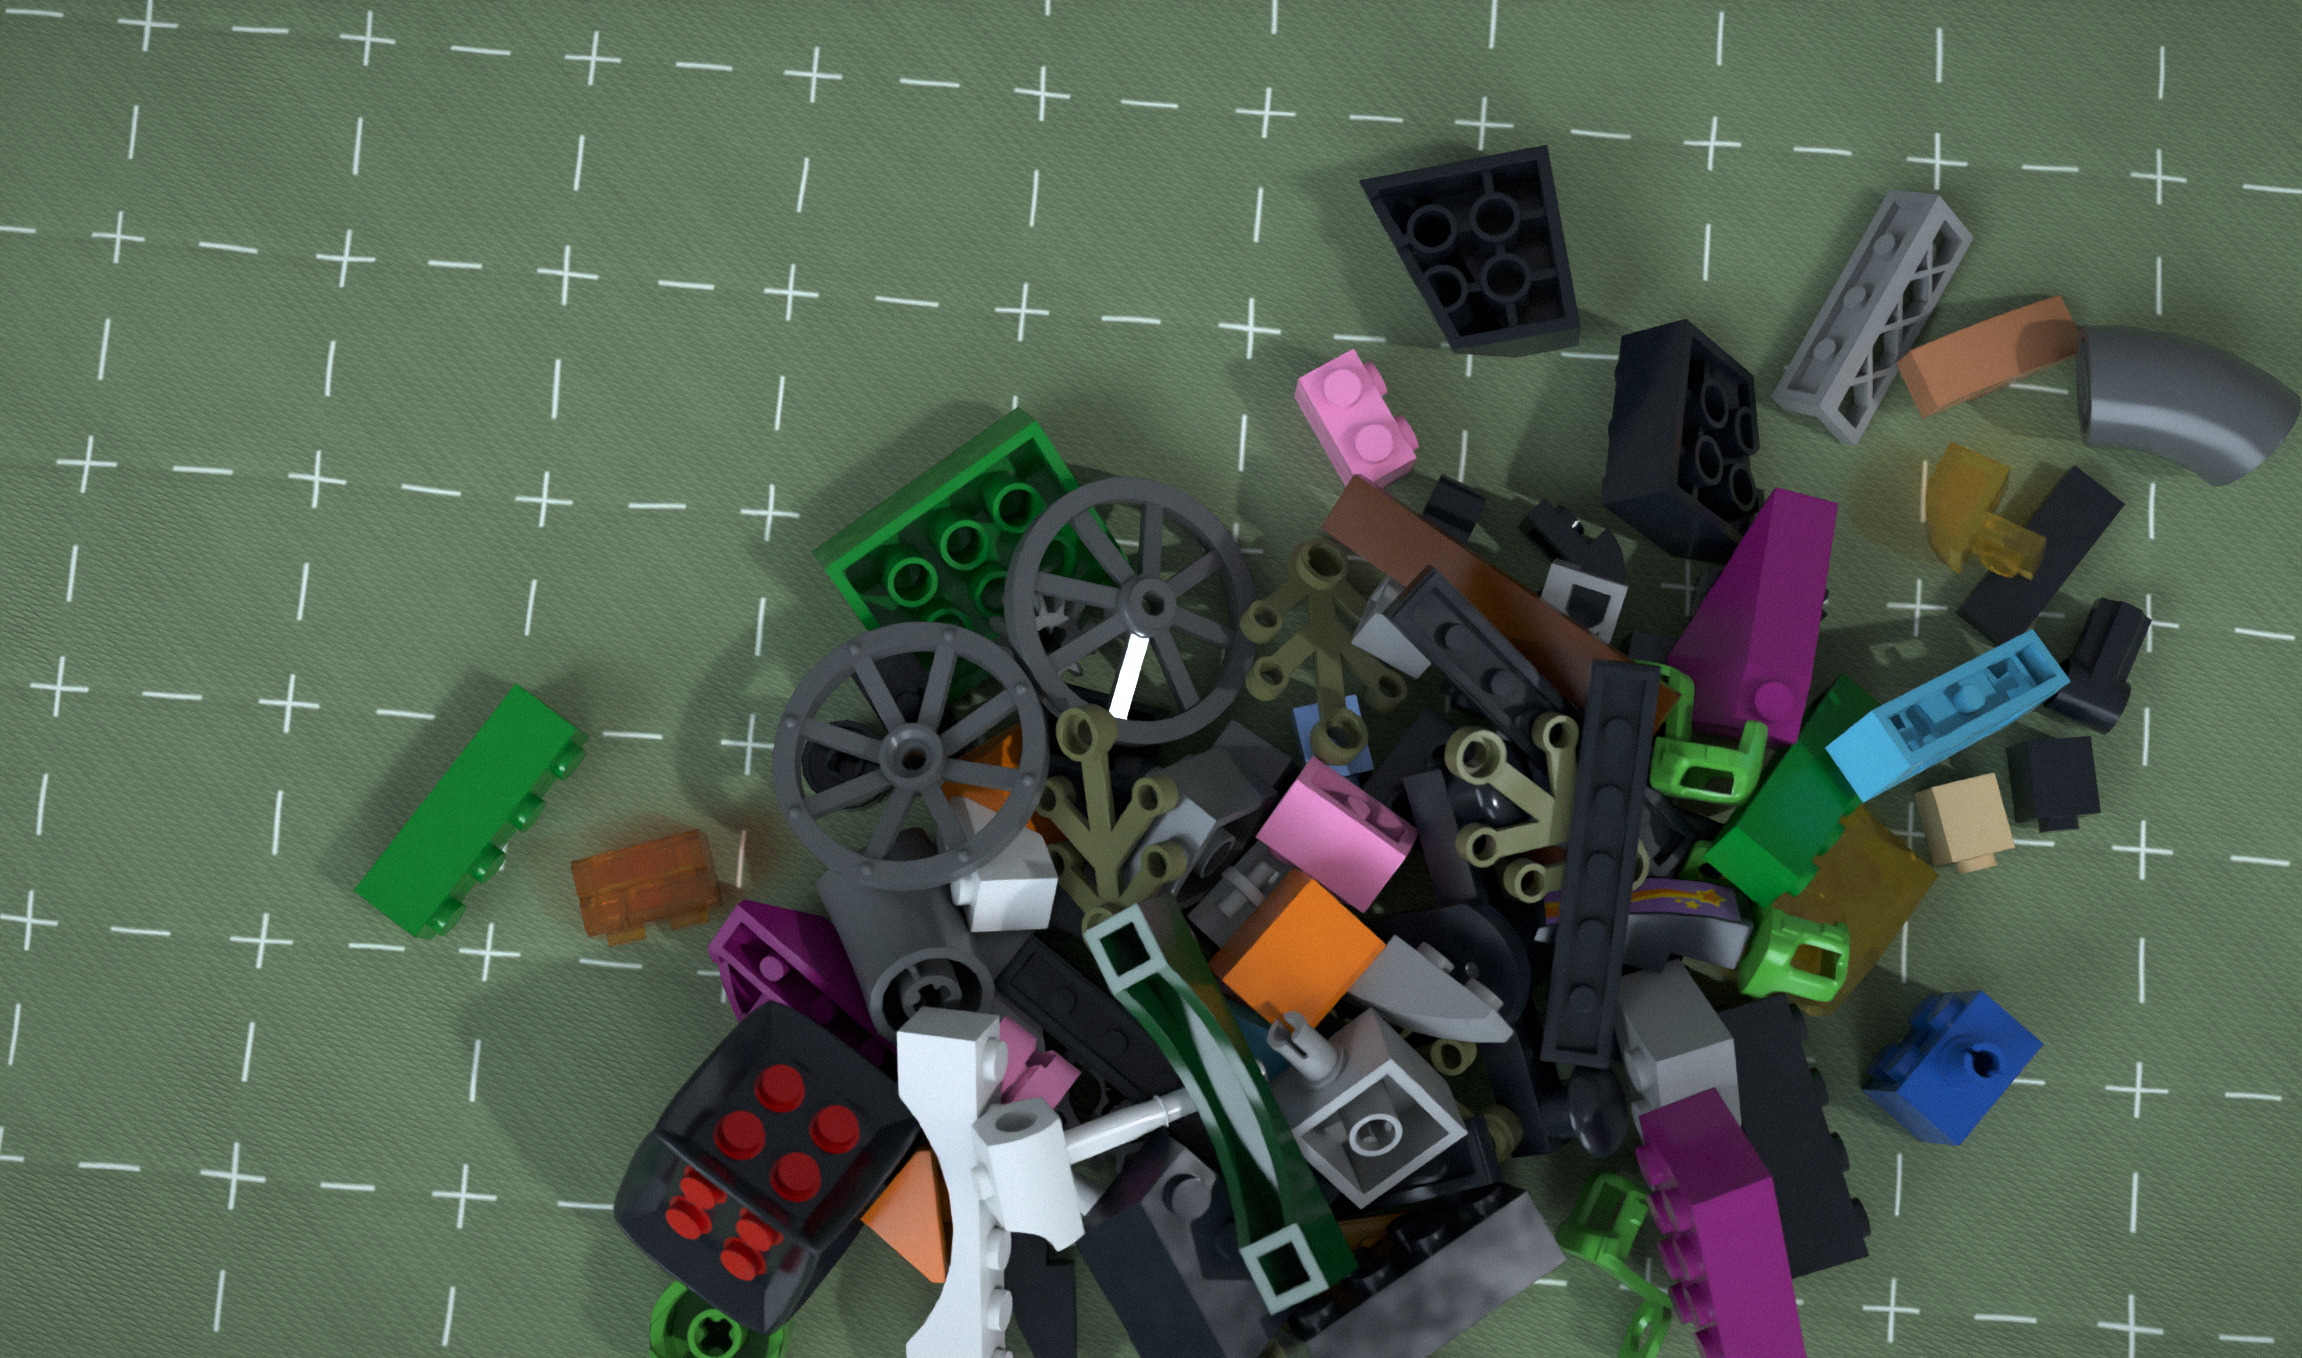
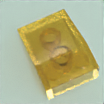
[1742,805,1939,1017]

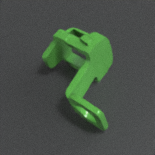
[1632,659,1768,806]
[1678,840,1850,1001]
[1554,1170,1672,1358]

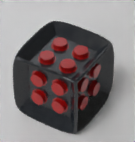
[613,1000,924,1336]

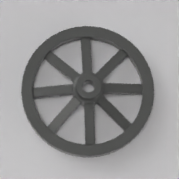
[1004,477,1259,747]
[772,621,1050,891]

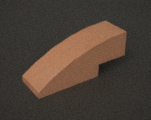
[1896,295,2079,419]

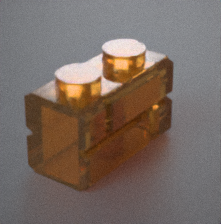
[571,829,723,948]

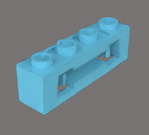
[1825,629,2071,803]

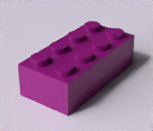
[1636,1087,1807,1358]

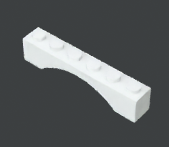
[897,1006,1013,1358]

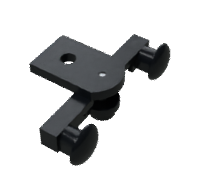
[1339,738,1628,1159]

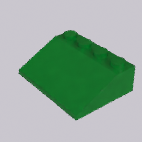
[811,407,1136,706]

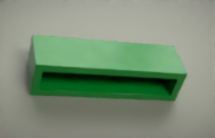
[1702,673,1881,909]
[353,683,590,940]

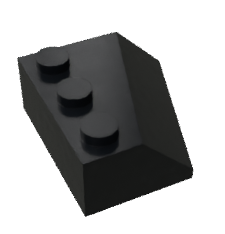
[1359,145,1581,358]
[1602,319,1765,565]
[1075,1128,1302,1358]

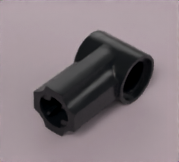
[2043,597,2152,735]

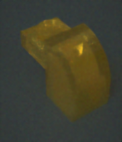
[1925,441,2047,580]

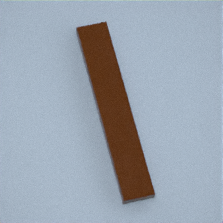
[1321,474,1683,739]

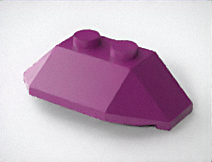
[707,899,899,1084]

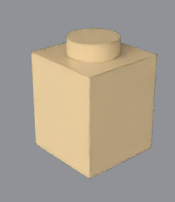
[1914,772,2015,875]

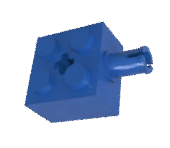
[1861,990,2044,1146]

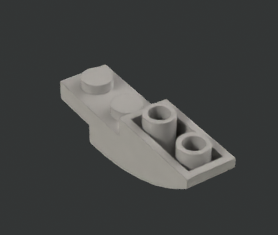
[1341,935,1514,1042]

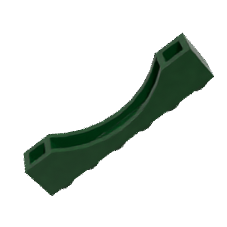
[1083,892,1359,1315]

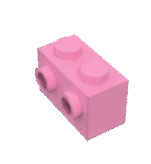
[1294,348,1419,488]
[1256,755,1418,914]

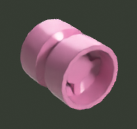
[999,1015,1082,1110]

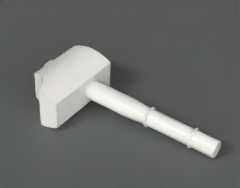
[970,1058,1268,1252]

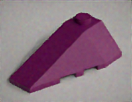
[1664,487,1838,752]

